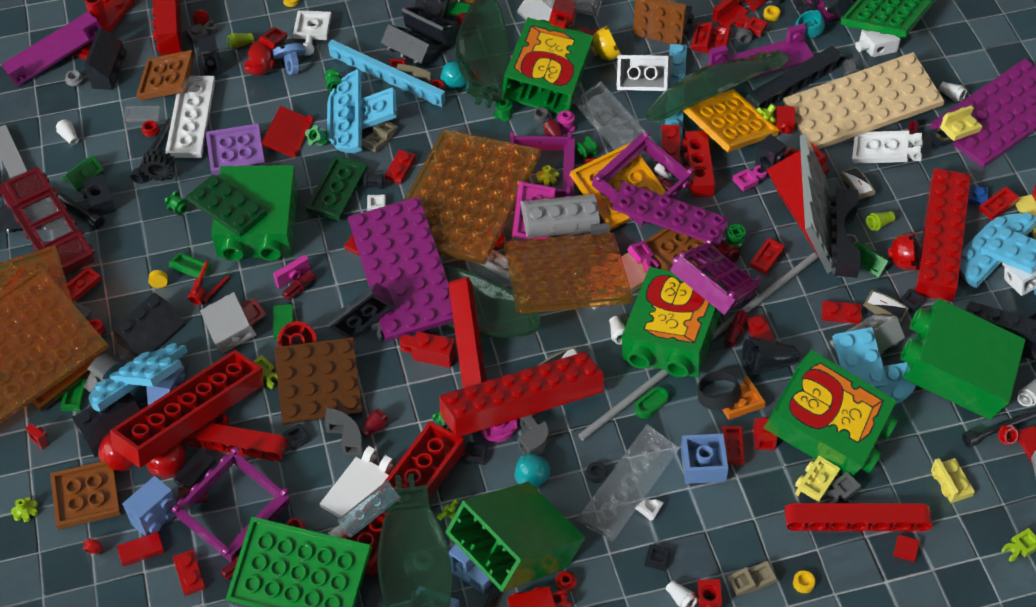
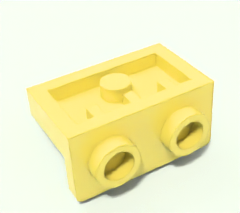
[940,105,982,141]
[795,456,841,502]
[931,458,975,503]

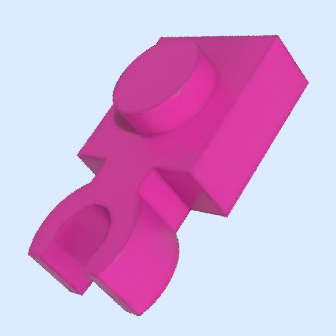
[733,165,767,192]
[627,240,659,272]

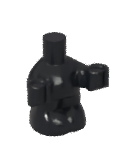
[793,0,819,15]

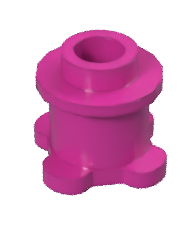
[557,111,575,133]

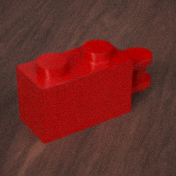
[548,0,577,30]
[399,331,456,368]
[507,586,572,607]

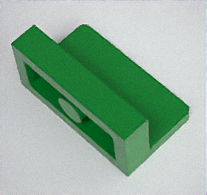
[60,155,104,191]
[854,242,893,277]

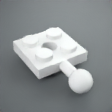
[293,11,332,56]

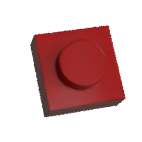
[25,423,49,450]

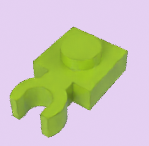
[253,355,278,389]
[1001,528,1036,562]

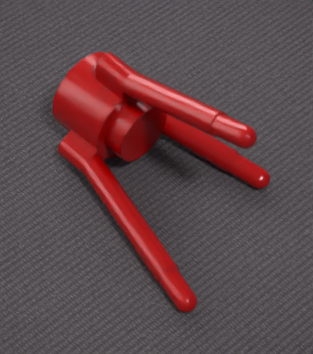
[187,261,230,305]

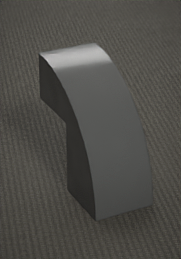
[324,408,363,456]

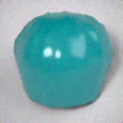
[795,10,825,39]
[440,61,471,90]
[514,453,550,488]

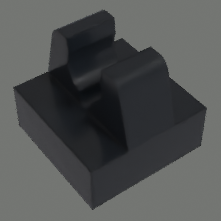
[929,128,954,149]

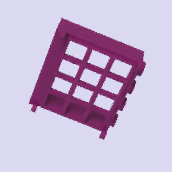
[670,238,761,315]

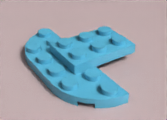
[327,69,396,153]
[959,213,1036,288]
[832,327,916,405]
[89,343,188,412]

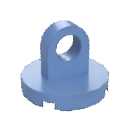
[272,43,307,75]

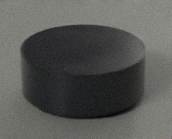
[586,462,607,483]

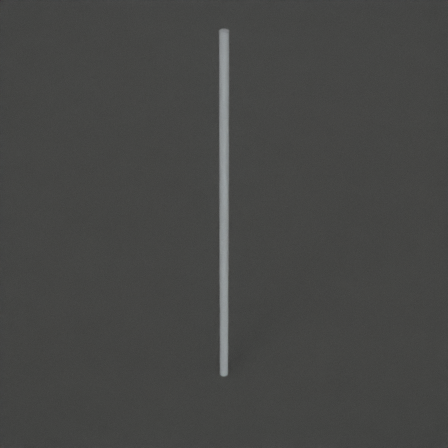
[578,253,818,441]

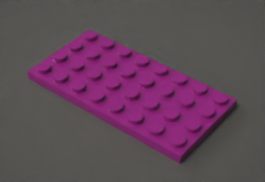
[930,59,1036,168]
[348,196,454,342]

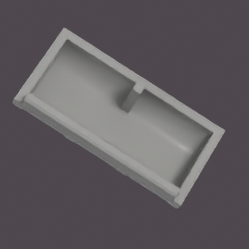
[520,194,600,238]

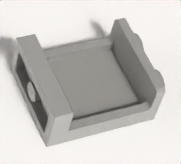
[200,292,256,354]

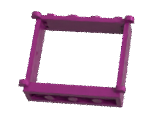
[504,131,575,202]
[592,131,694,227]
[172,446,290,563]

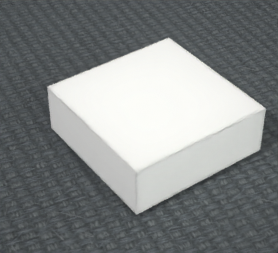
[367,194,386,211]

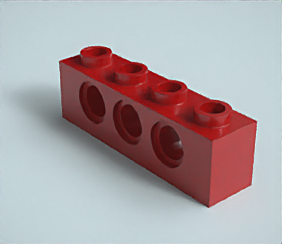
[682,131,715,198]

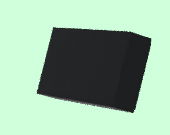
[173,449,216,488]

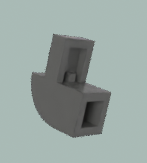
[83,353,127,392]
[518,415,548,456]

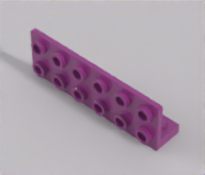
[2,12,101,87]
[708,24,814,87]
[612,182,728,246]

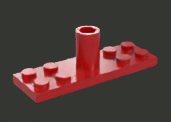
[70,0,135,60]

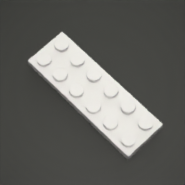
[165,76,215,158]

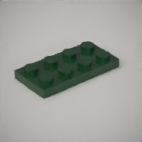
[306,155,368,221]
[187,174,267,237]

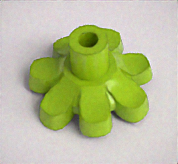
[756,103,777,123]
[536,165,560,186]
[11,497,38,522]
[436,498,459,520]

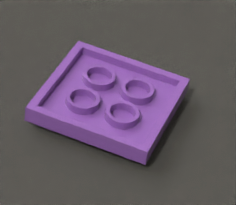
[206,123,265,175]

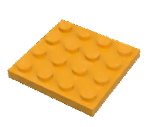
[682,89,780,152]
[570,142,666,230]

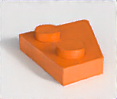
[722,376,765,420]

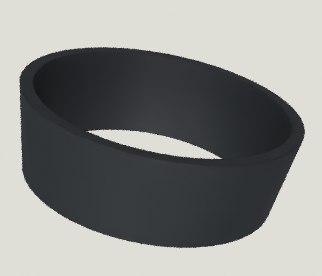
[698,370,742,410]

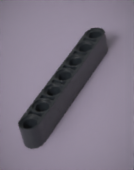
[745,46,846,109]

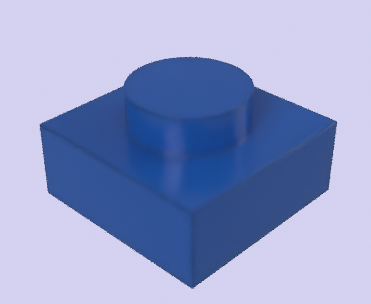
[967,185,988,205]

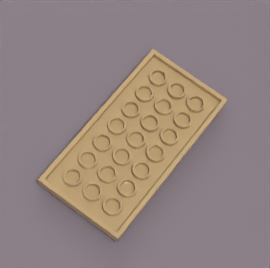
[783,52,944,149]

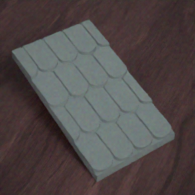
[766,132,834,274]

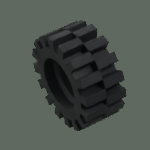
[141,149,176,181]

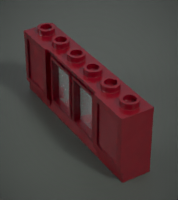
[0,167,95,282]

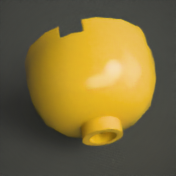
[591,26,621,61]

